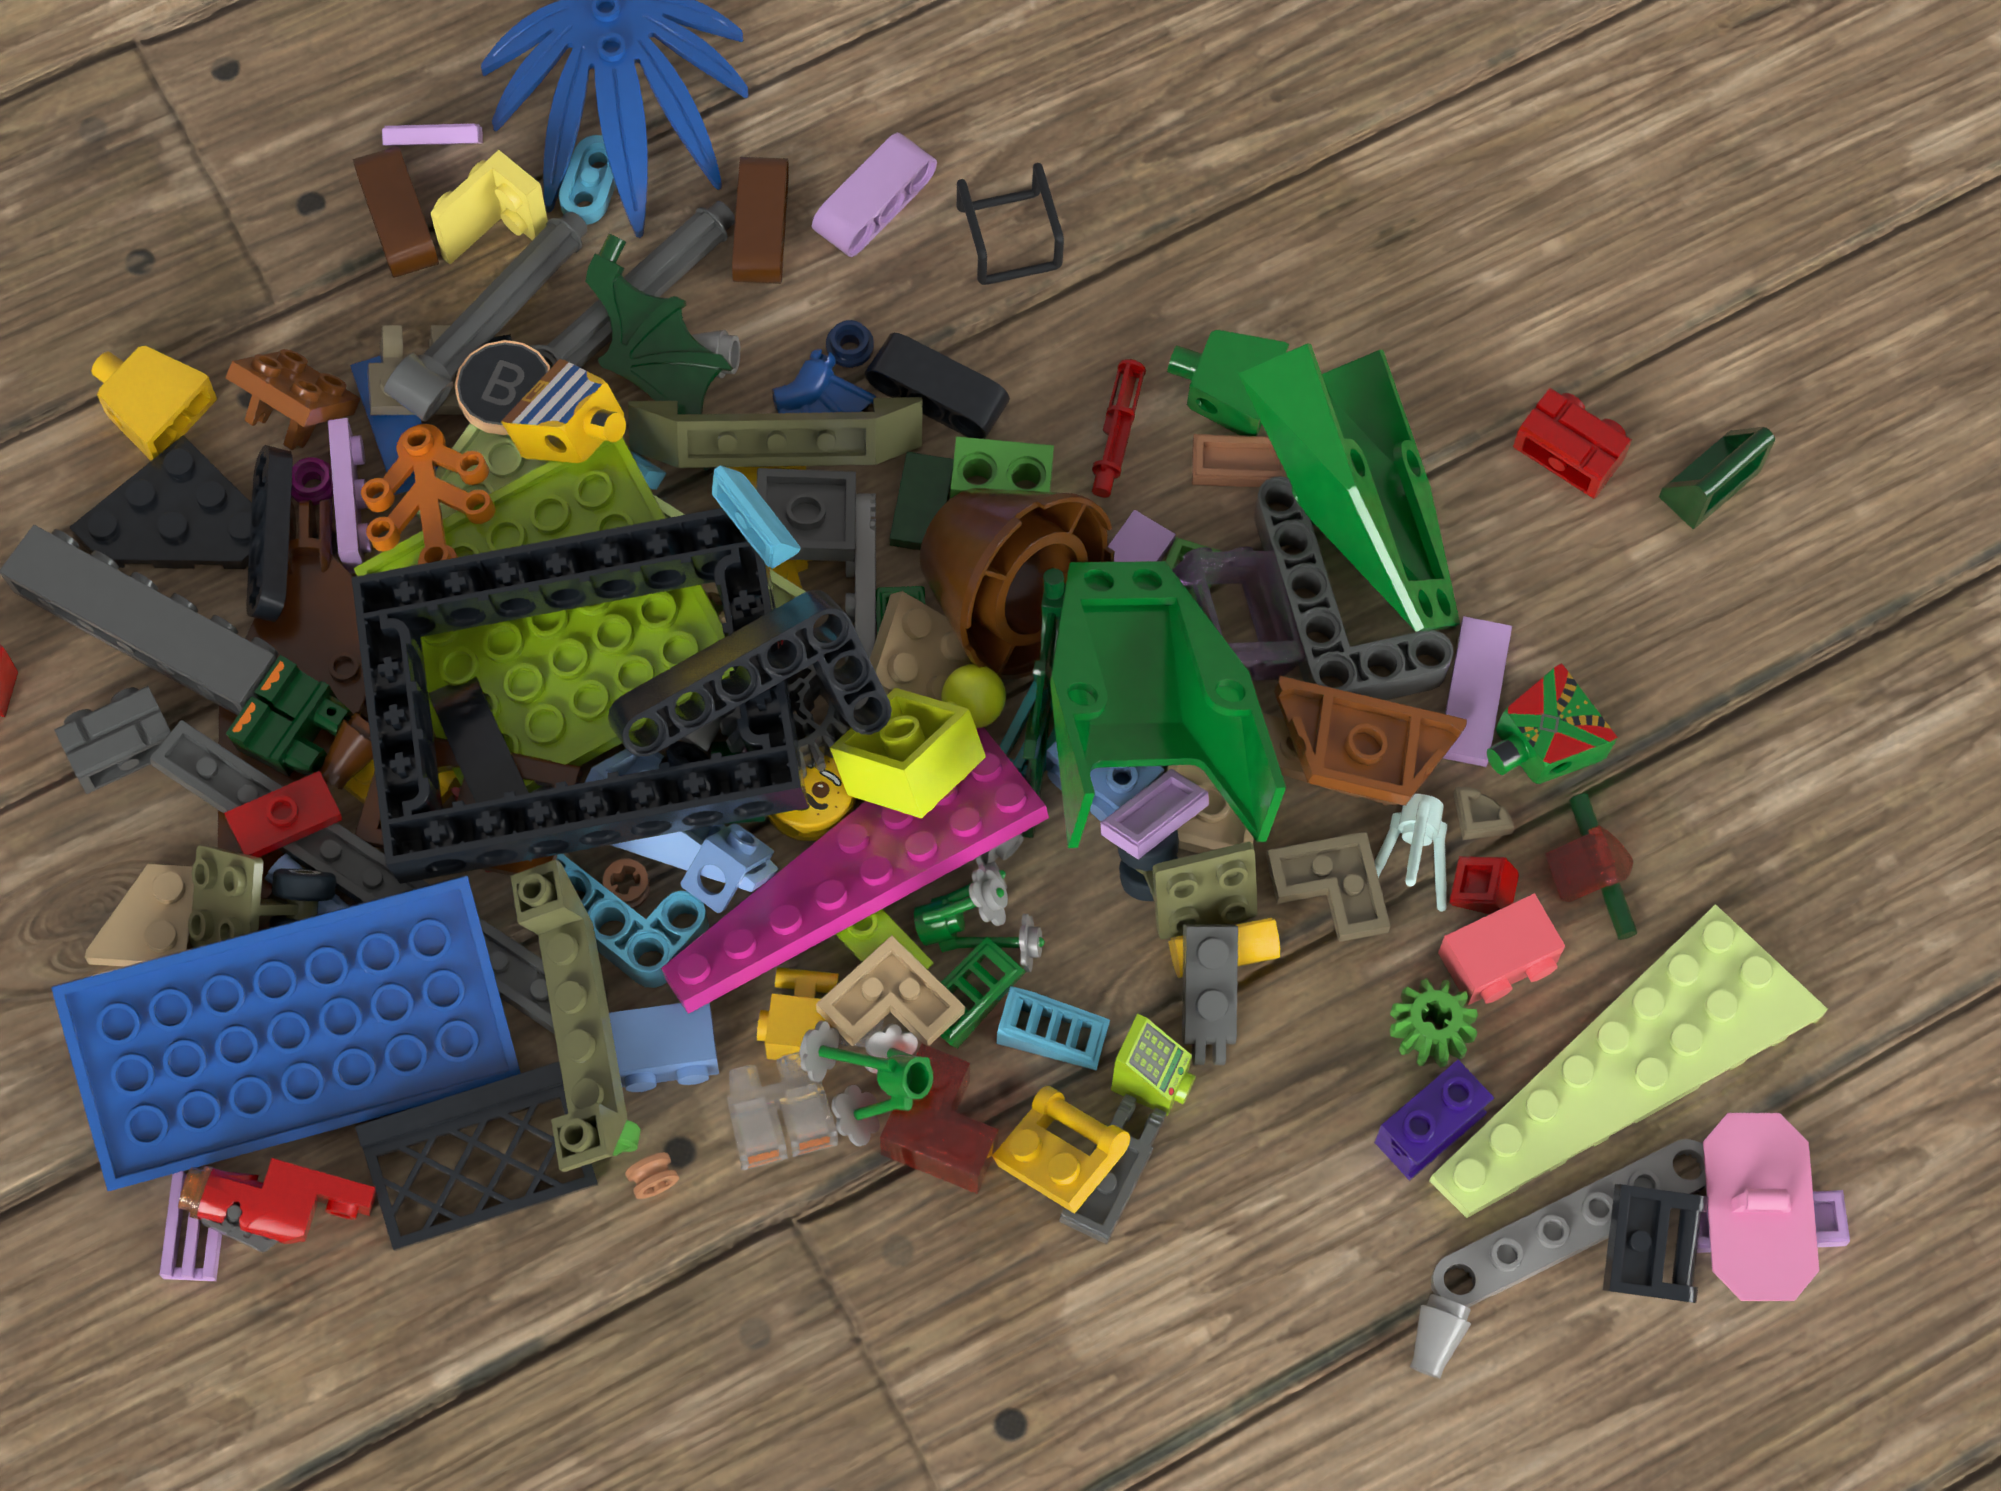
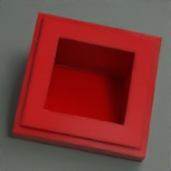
[1449,856,1519,914]

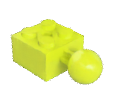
[830,664,1006,818]

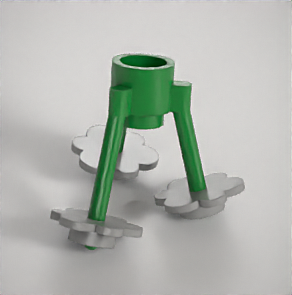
[913,855,1045,972]
[800,1020,933,1146]

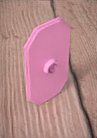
[1703,1113,1819,1301]

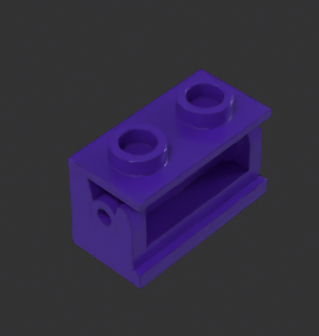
[1374,1059,1494,1181]

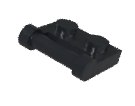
[1603,1184,1709,1303]

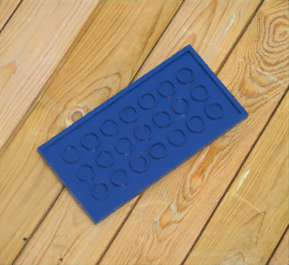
[51,875,521,1191]

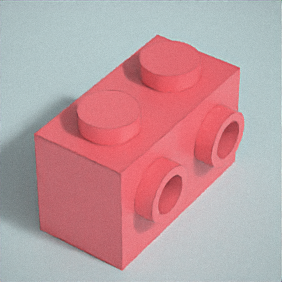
[1438,893,1565,1005]

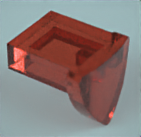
[1545,825,1633,902]

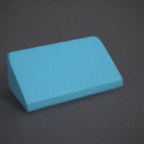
[712,465,801,569]

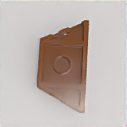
[1274,676,1467,806]

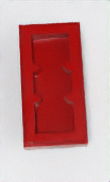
[224,771,342,858]

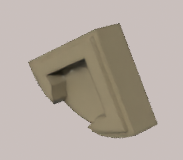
[1453,787,1515,840]

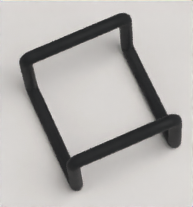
[956,163,1064,285]

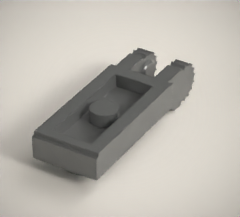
[1059,1094,1167,1244]

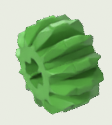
[1389,978,1478,1068]

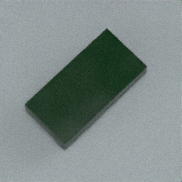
[889,452,954,550]

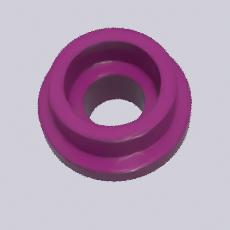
[291,457,333,505]

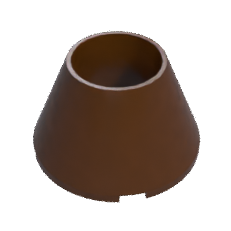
[920,488,1115,680]

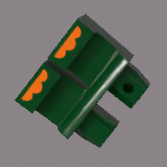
[226,655,353,777]

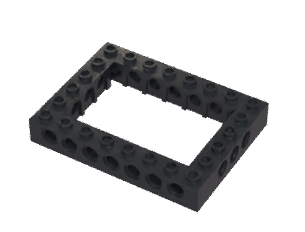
[351,508,809,884]

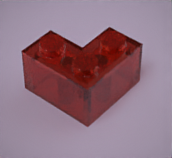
[880,1044,999,1194]

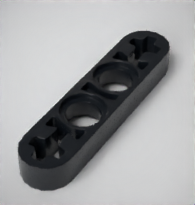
[246,445,293,622]

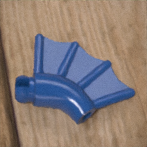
[772,349,876,413]

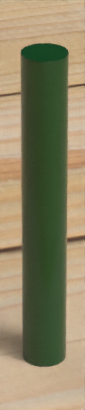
[1569,793,1638,940]

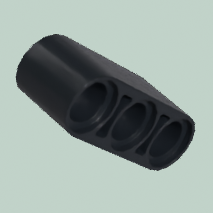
[864,333,1010,439]

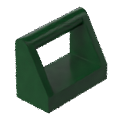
[1659,427,1775,530]

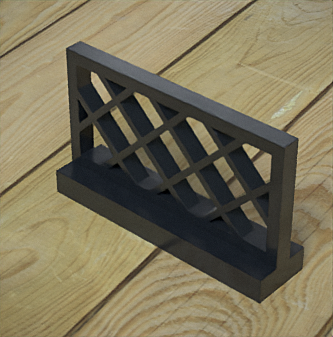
[355,1061,598,1251]

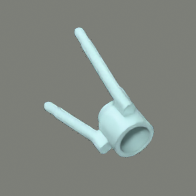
[1374,794,1448,912]

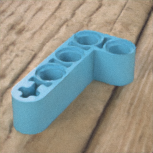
[529,854,709,988]

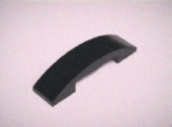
[429,676,530,803]

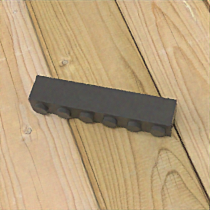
[0,525,279,715]

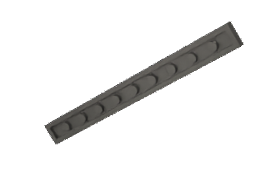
[149,720,555,1034]

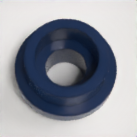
[826,320,874,368]

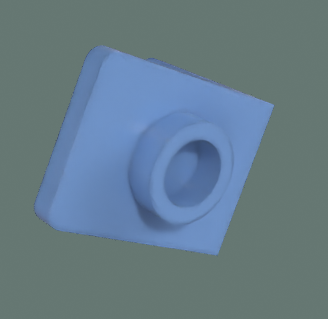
[681,824,774,913]

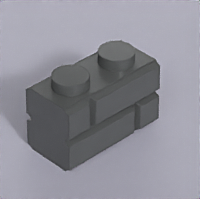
[54,686,171,794]

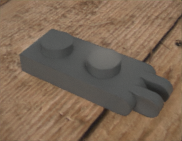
[1182,924,1238,1065]

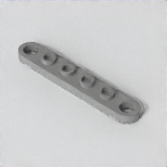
[845,493,876,710]
[1431,1139,1706,1307]

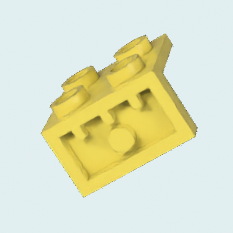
[431,150,548,264]

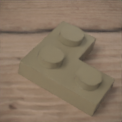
[1266,831,1390,942]

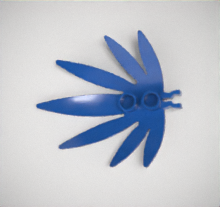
[481,0,749,238]

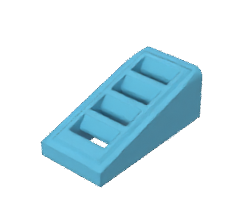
[996,986,1110,1070]

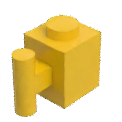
[757,967,839,1062]

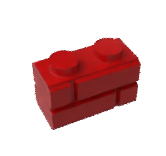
[1513,388,1632,499]

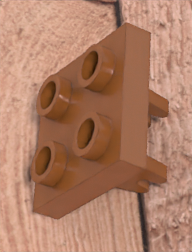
[225,349,361,450]

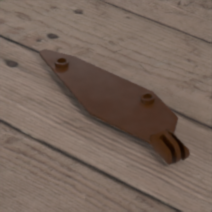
[218,499,366,899]

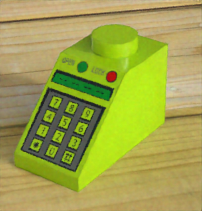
[1111,1014,1196,1116]

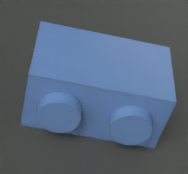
[609,1003,719,1092]

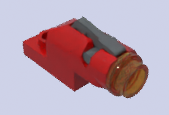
[178,1158,376,1253]

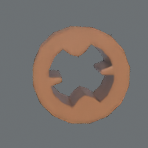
[603,858,650,909]
[625,1152,679,1199]

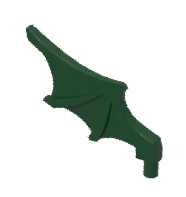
[585,233,733,471]
[1022,568,1066,838]

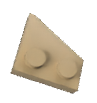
[85,864,194,966]

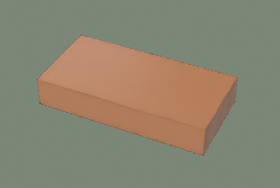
[1192,434,1288,487]

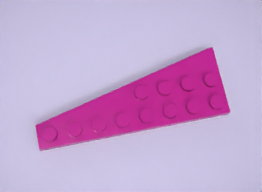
[661,727,1049,1014]

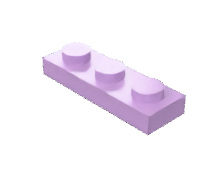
[328,418,372,573]

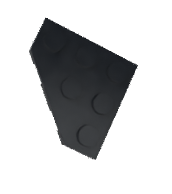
[69,435,252,569]

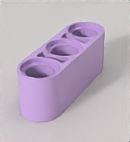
[812,132,937,257]

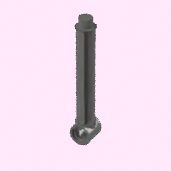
[530,201,735,369]
[384,212,588,421]

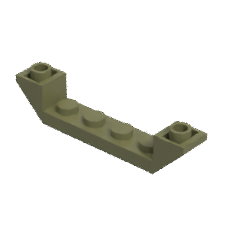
[628,397,922,468]
[510,859,627,1172]

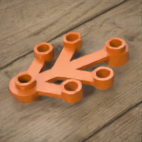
[361,424,495,565]

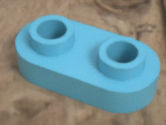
[559,135,616,225]

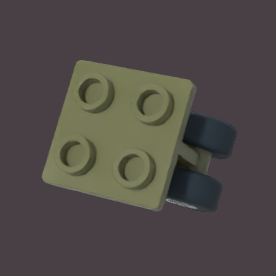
[1117,830,1258,939]
[188,845,336,948]

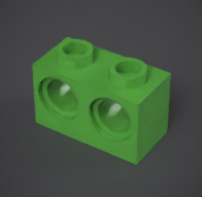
[950,436,1054,499]

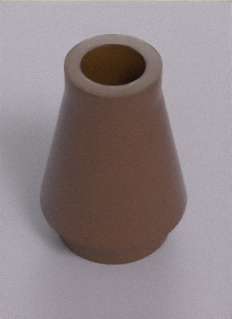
[317,711,373,790]

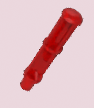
[1092,359,1146,498]

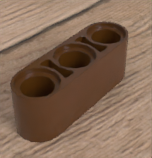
[353,146,439,278]
[732,156,789,284]

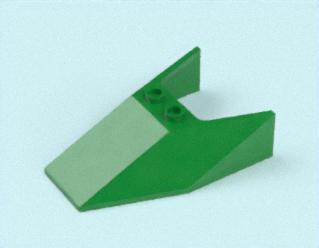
[1238,343,1460,632]
[1050,561,1286,848]

